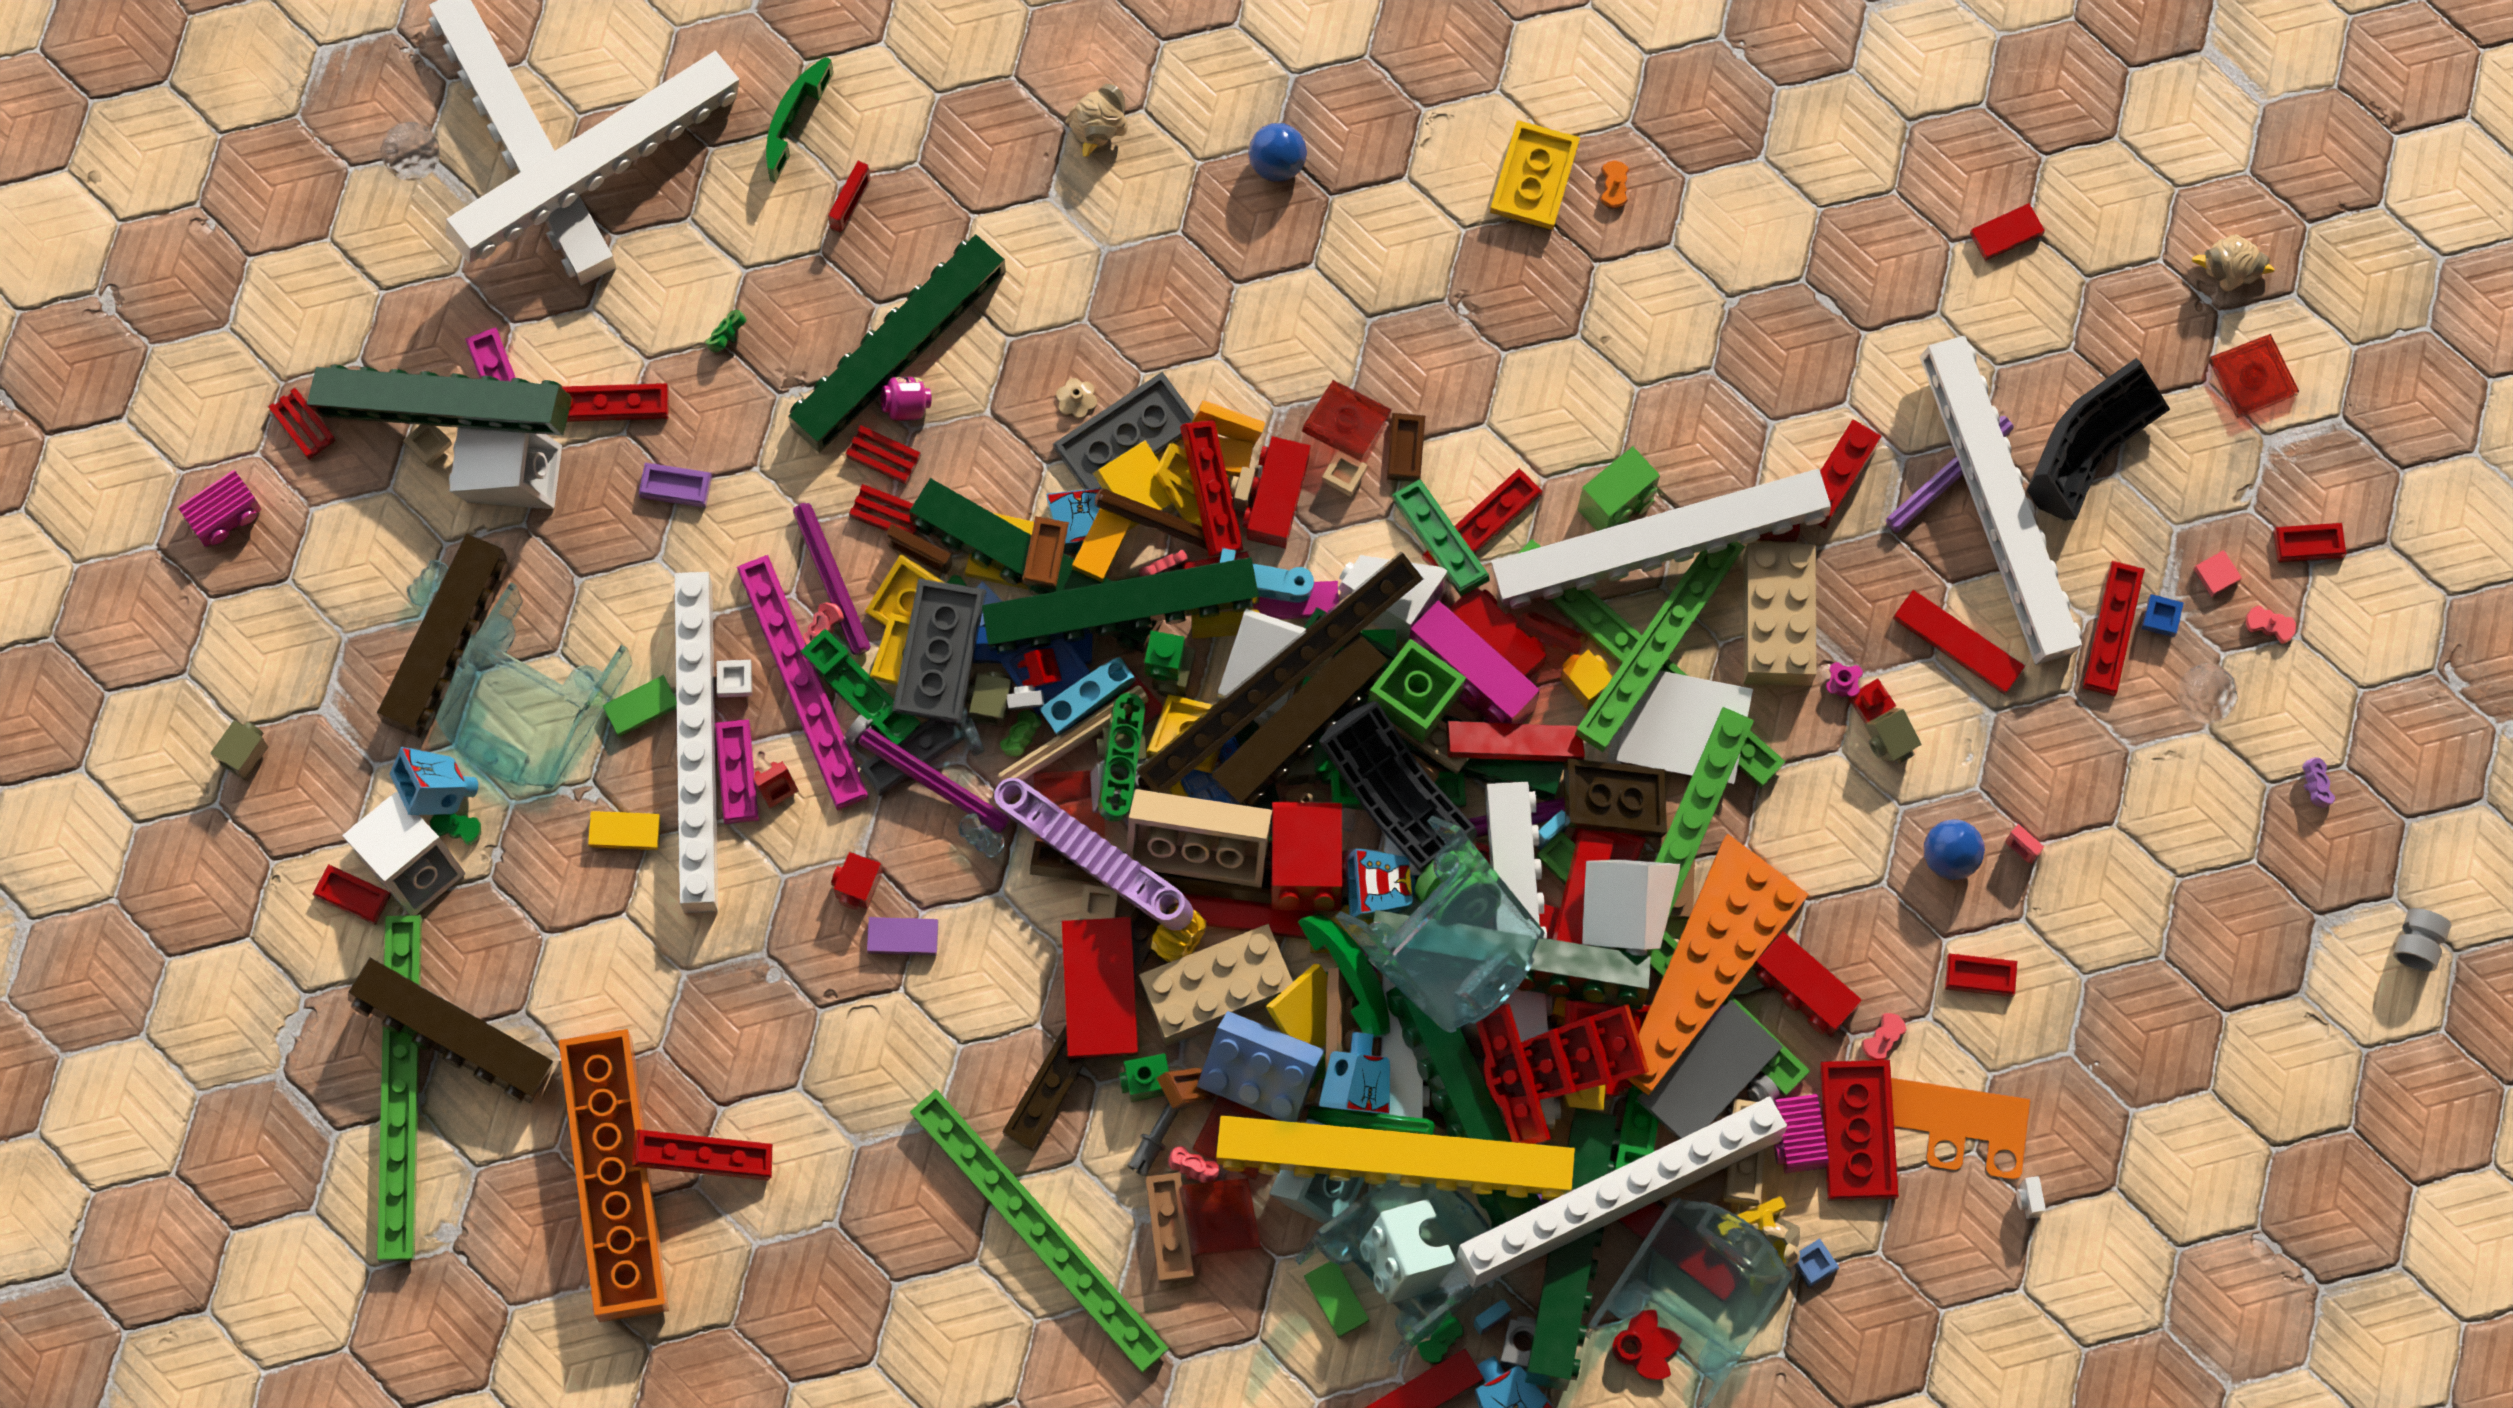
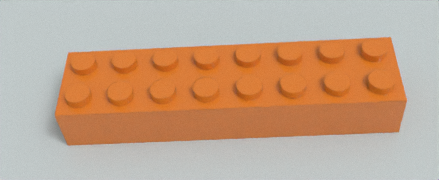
[558,1029,669,1323]

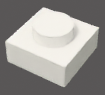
[717,660,752,697]
[1007,685,1044,710]
[2016,1176,2046,1219]

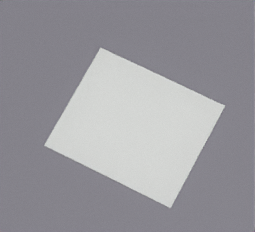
[1616,671,1753,784]

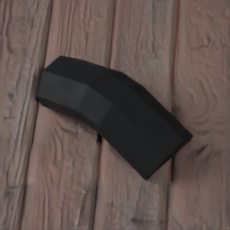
[2027,358,2170,521]
[1319,701,1477,873]

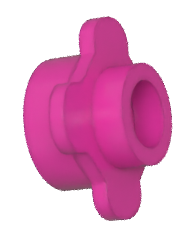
[1826,662,1863,697]

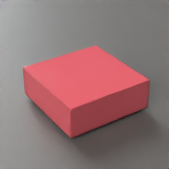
[2193,550,2242,597]
[2006,824,2044,864]

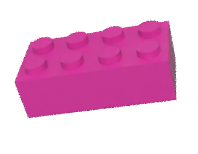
[1409,600,1540,724]

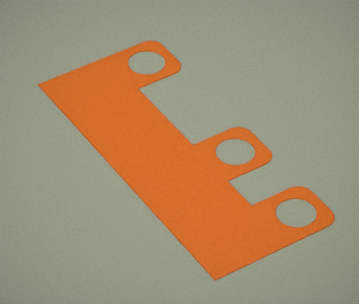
[1891,1078,2030,1179]

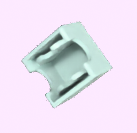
[1360,1199,1456,1304]

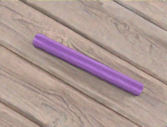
[1885,416,2014,532]

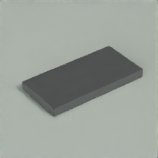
[1053,372,1194,490]
[892,579,986,724]
[1636,1000,1783,1139]

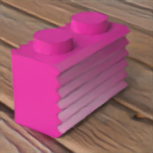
[177,469,261,547]
[1774,1094,1829,1174]

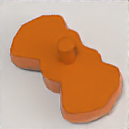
[1600,160,1629,209]

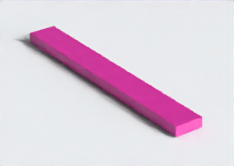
[736,555,869,810]

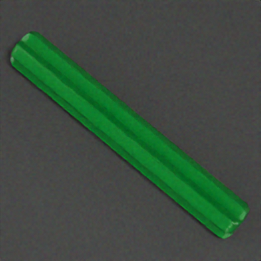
[1306,1106,1434,1135]

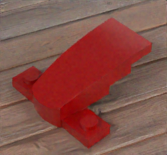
[1473,1004,1649,1144]

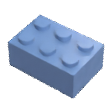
[1197,1011,1325,1122]

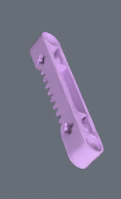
[994,778,1193,930]

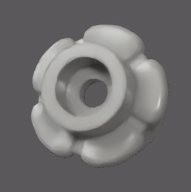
[844,715,875,746]
[1747,1075,1779,1102]

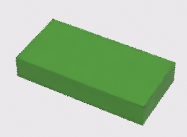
[602,675,677,738]
[1304,1259,1369,1339]

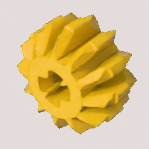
[1151,906,1206,962]

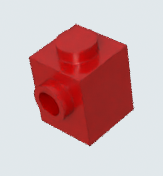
[831,852,883,910]

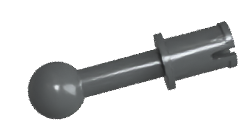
[1127,1097,1189,1177]

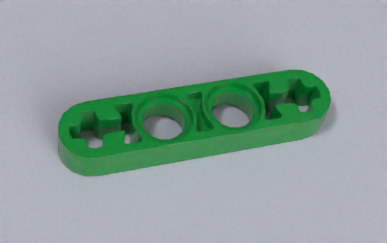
[1098,693,1145,822]

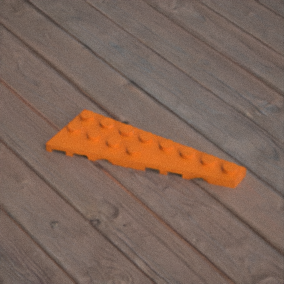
[1626,834,1809,1096]

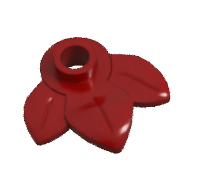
[1612,1310,1682,1380]

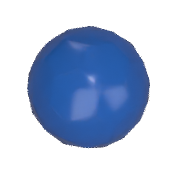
[1248,123,1307,182]
[1924,819,1985,880]

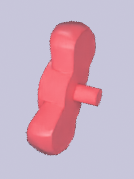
[1139,550,1188,577]
[803,602,844,645]
[2246,606,2296,644]
[1861,1013,1907,1060]
[1168,1146,1219,1185]

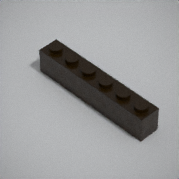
[377,533,509,738]
[1211,633,1389,807]
[348,957,553,1104]

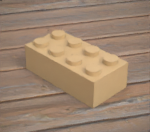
[1743,543,1816,686]
[1126,789,1272,888]
[1139,924,1293,1047]

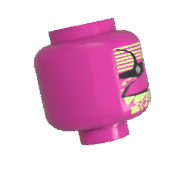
[880,377,932,421]

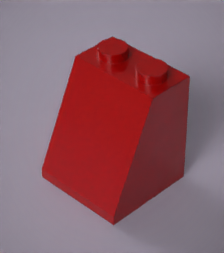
[1270,802,1342,911]

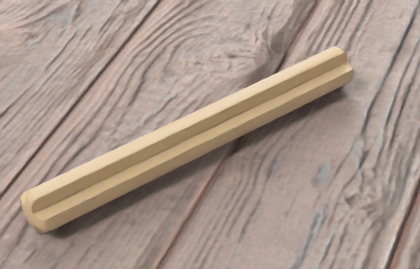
[998,686,1148,781]

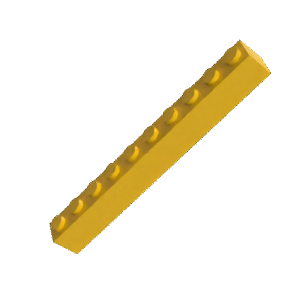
[1216,1116,1575,1201]

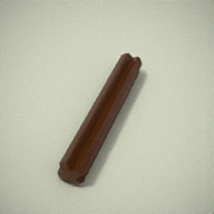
[1094,488,1207,550]

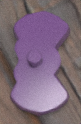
[2302,757,2335,808]

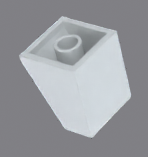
[449,428,562,509]
[1338,555,1448,644]
[1216,609,1306,726]
[342,791,466,915]
[1582,860,1680,956]

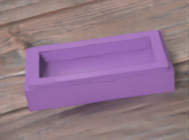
[639,463,712,508]
[867,917,939,956]

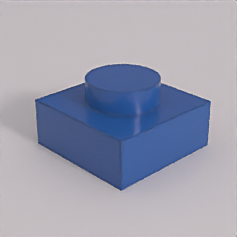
[2141,594,2184,637]

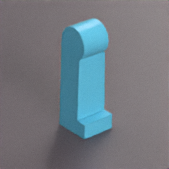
[1220,548,1314,603]
[1039,657,1136,736]

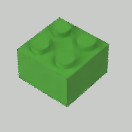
[1577,446,1660,531]
[1367,639,1466,744]

